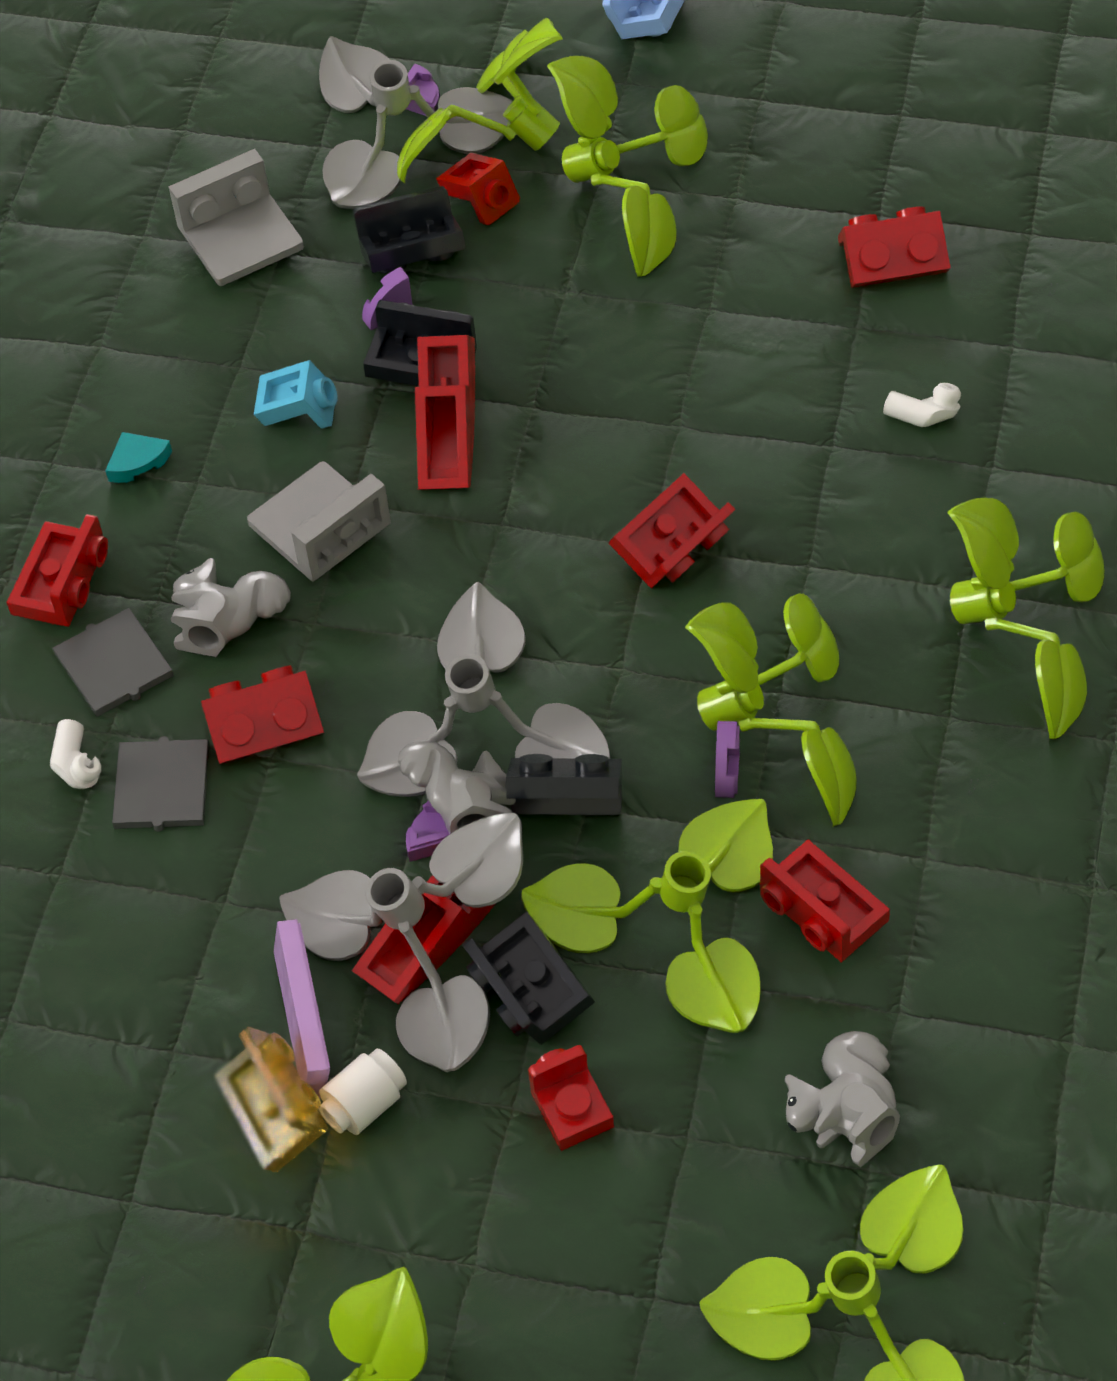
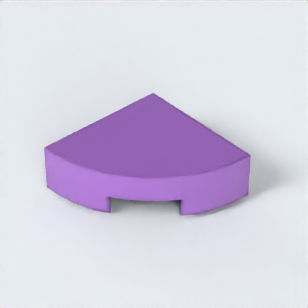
[406,64,440,116]
[362,267,413,330]
[715,721,740,798]
[406,801,450,862]

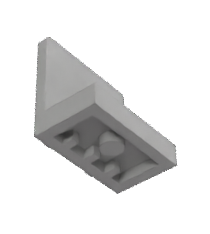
[168,149,304,286]
[247,461,391,582]

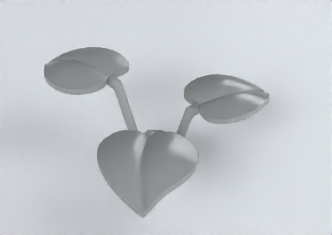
[319,36,513,209]
[357,582,610,797]
[279,813,523,1072]

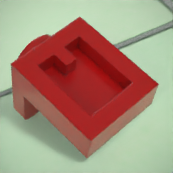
[436,153,520,225]
[528,1045,614,1151]

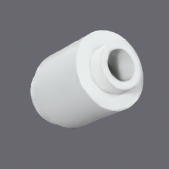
[318,1048,407,1135]

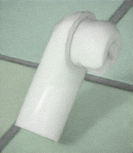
[883,383,961,427]
[50,719,101,789]

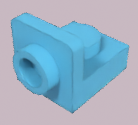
[254,360,337,429]

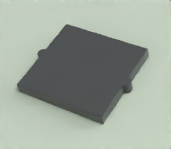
[53,608,174,717]
[112,736,209,832]

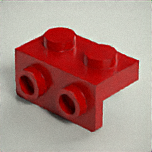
[838,206,951,288]
[609,473,736,589]
[6,514,108,627]
[201,665,324,765]
[760,839,890,962]

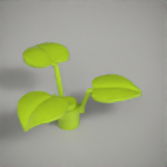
[397,18,563,184]
[547,56,708,277]
[947,497,1104,739]
[685,593,857,827]
[521,799,773,1033]
[699,1165,965,1381]
[227,1267,428,1381]

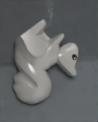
[171,558,291,657]
[398,741,516,834]
[785,1031,900,1167]

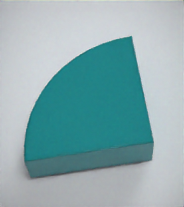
[105,432,172,483]

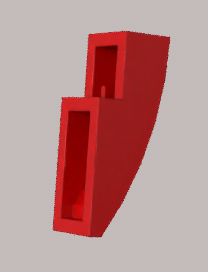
[415,335,475,490]
[351,875,496,1004]

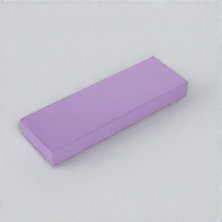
[273,919,330,1100]

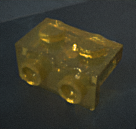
[214,1027,329,1172]

